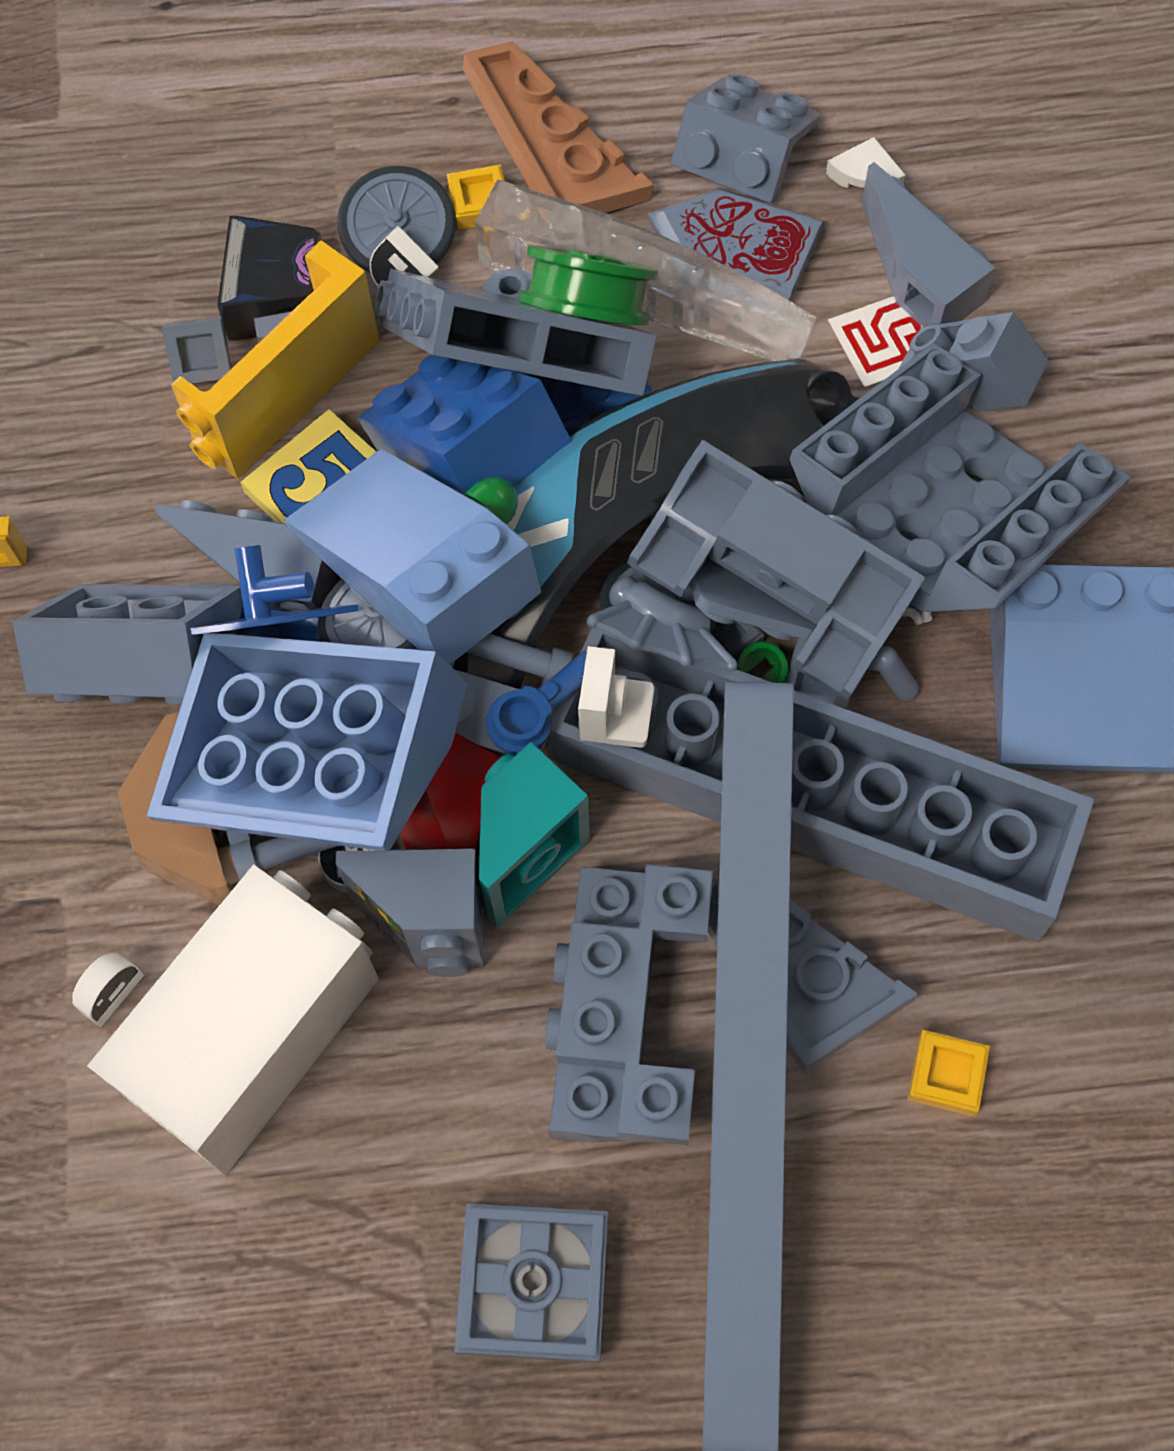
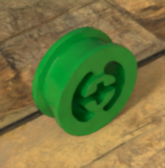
[519,245,659,326]

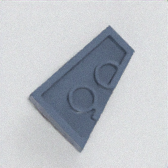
[708,883,918,1073]

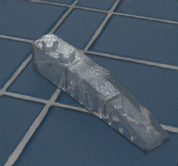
[475,179,817,361]

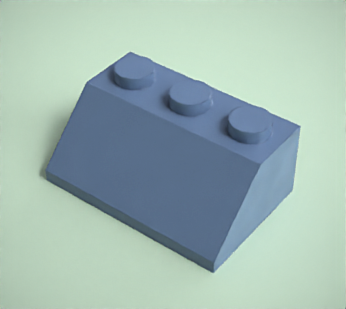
[12,584,243,705]

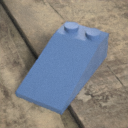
[284,449,541,665]

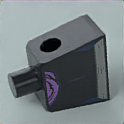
[217,216,322,340]

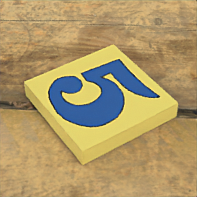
[240,409,376,524]

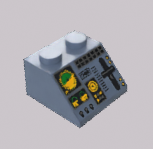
[336,849,484,977]

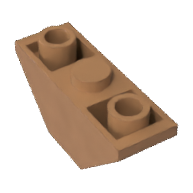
[117,712,240,906]

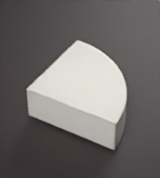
[826,137,905,188]

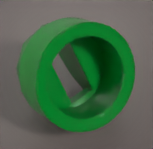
[463,477,518,525]
[736,642,788,683]

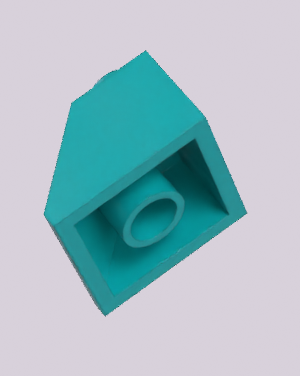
[479,742,590,928]

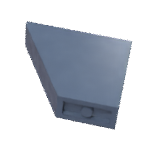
[375,269,657,396]

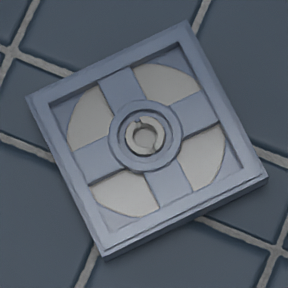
[454,1204,608,1363]

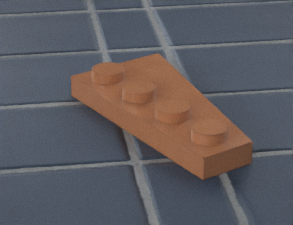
[462,41,654,227]

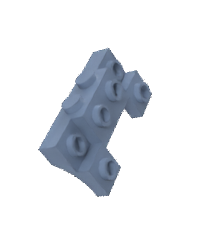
[627,440,926,700]
[545,864,713,1145]

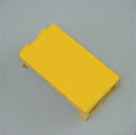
[171,241,380,479]

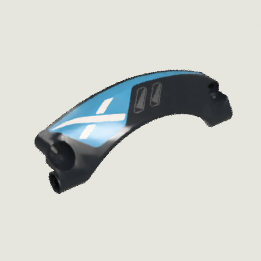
[453,358,860,689]

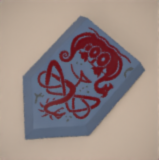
[648,188,824,312]

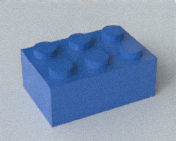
[358,354,572,495]

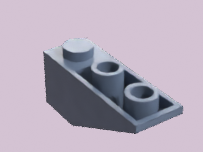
[861,162,995,327]
[155,500,340,612]

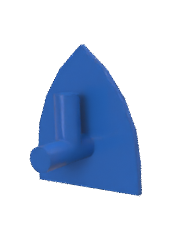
[190,545,358,635]

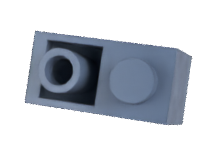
[899,312,1049,411]

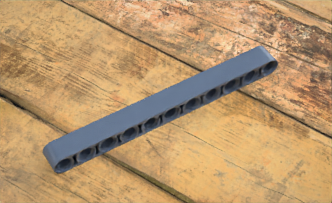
[702,682,794,1451]

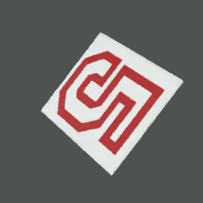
[828,296,922,387]

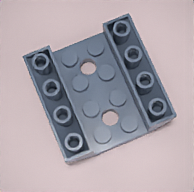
[790,343,1131,612]

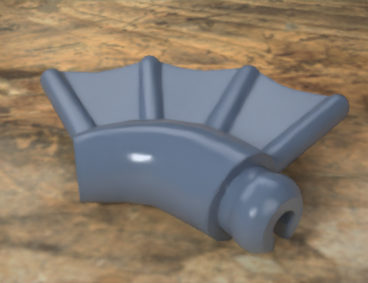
[587,576,737,672]

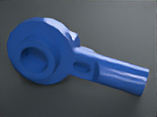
[543,378,652,432]
[486,650,587,755]

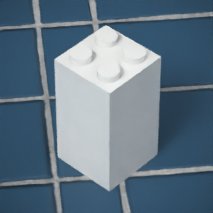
[87,864,379,1175]

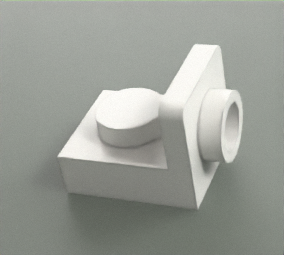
[578,646,654,748]

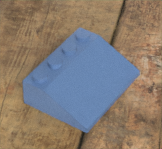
[989,565,1174,773]
[146,633,468,852]

